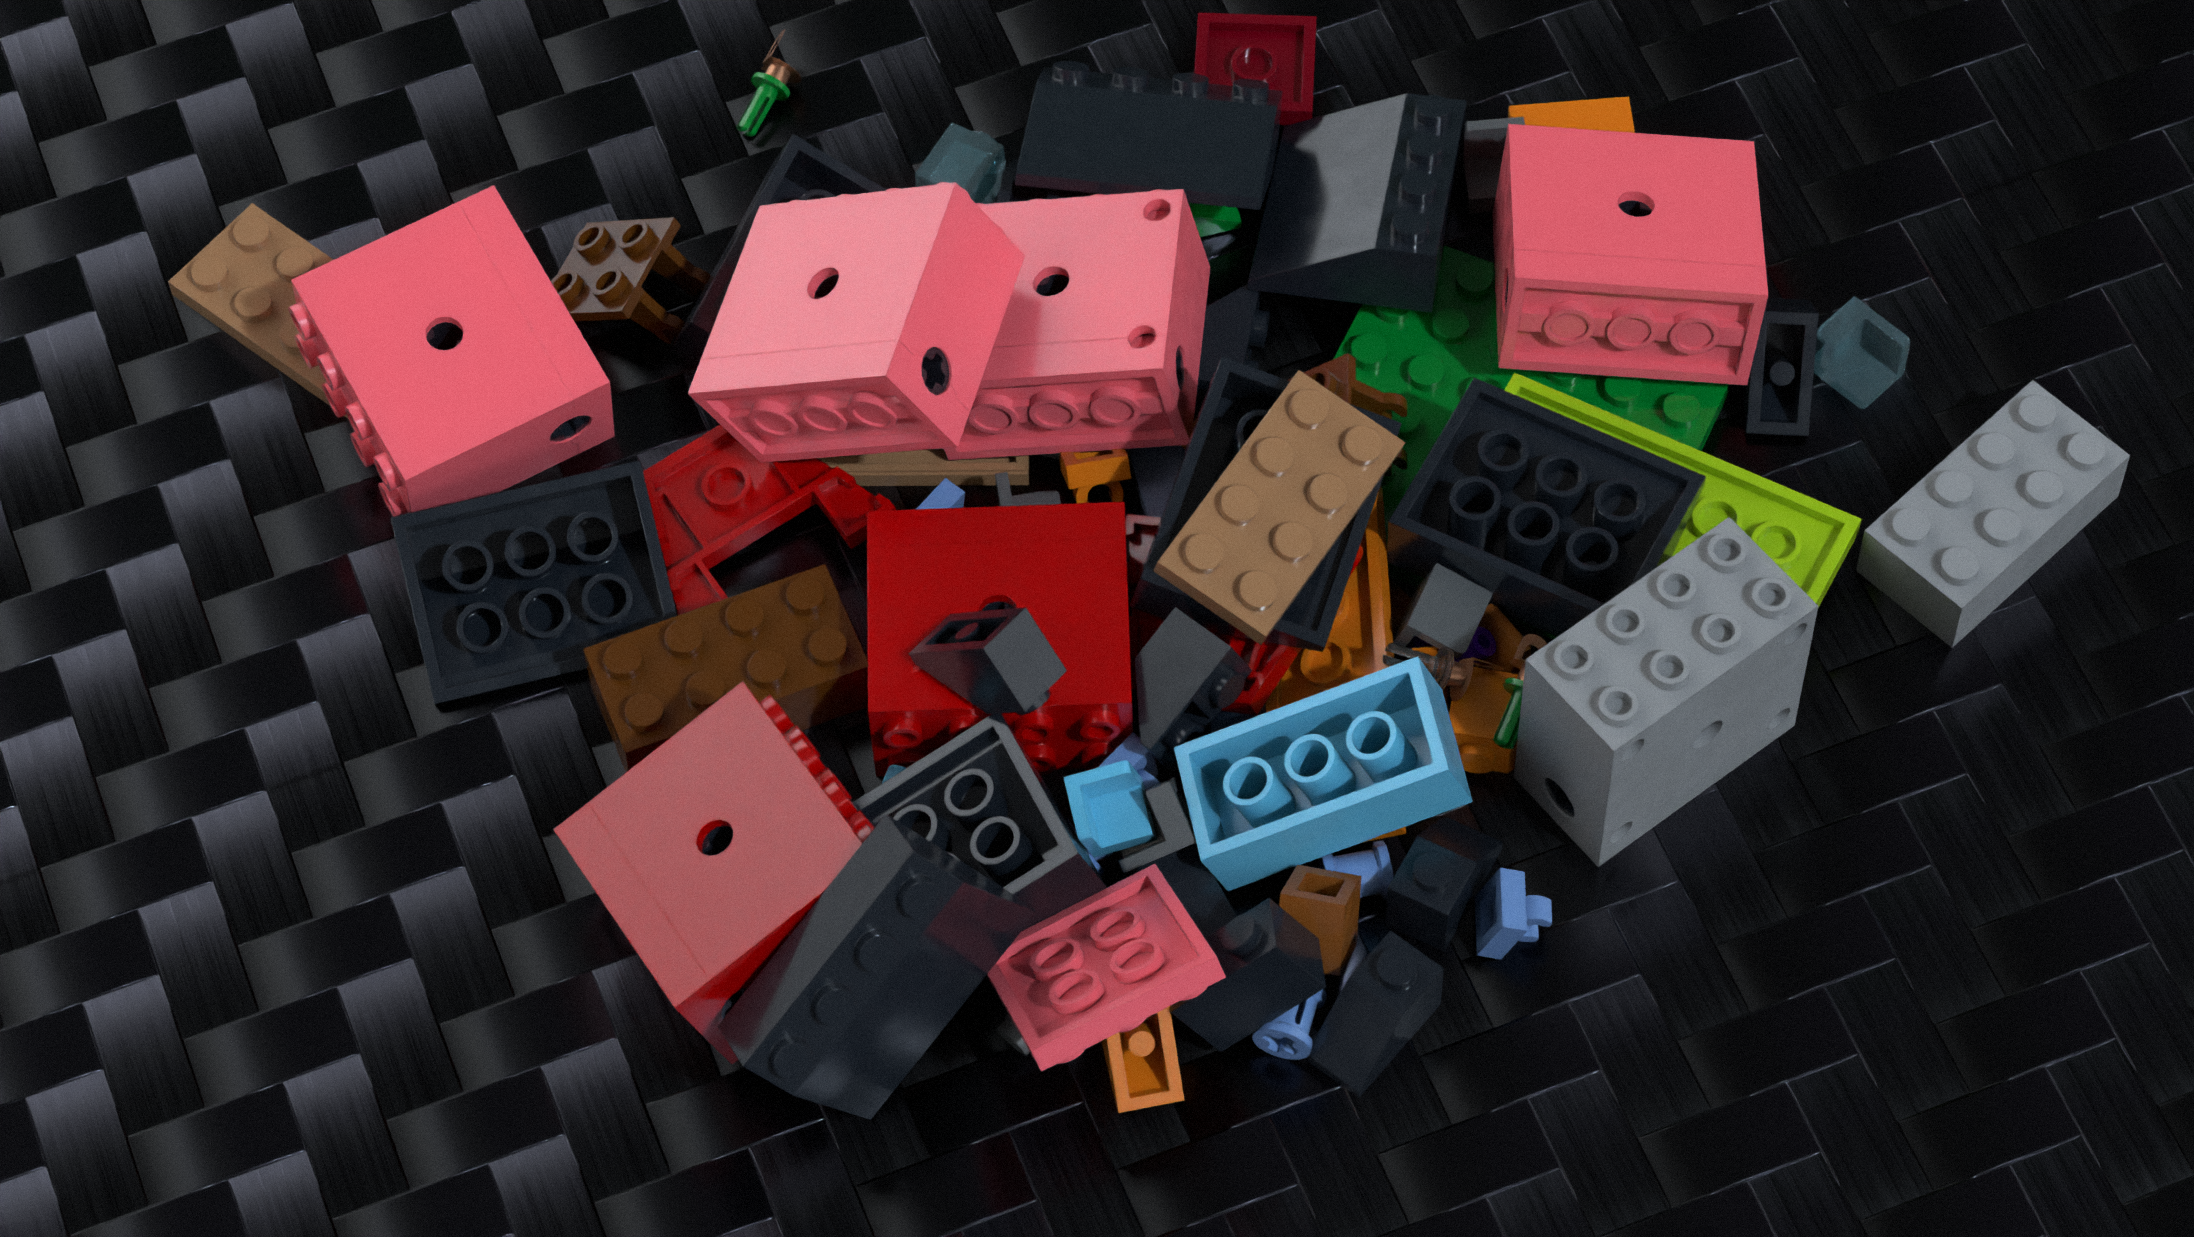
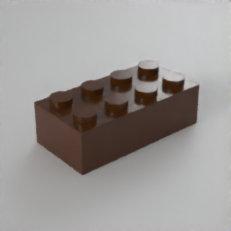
[583,564,868,772]

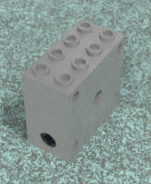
[1514,517,1818,867]

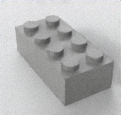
[1856,380,2130,648]

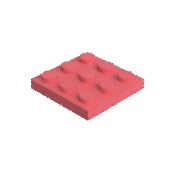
[986,864,1226,1072]

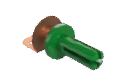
[737,29,801,137]
[1493,634,1547,749]

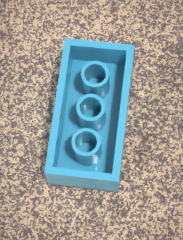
[1174,656,1473,891]

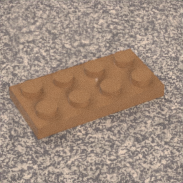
[168,203,348,418]
[1154,370,1405,645]

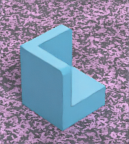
[1063,760,1157,857]

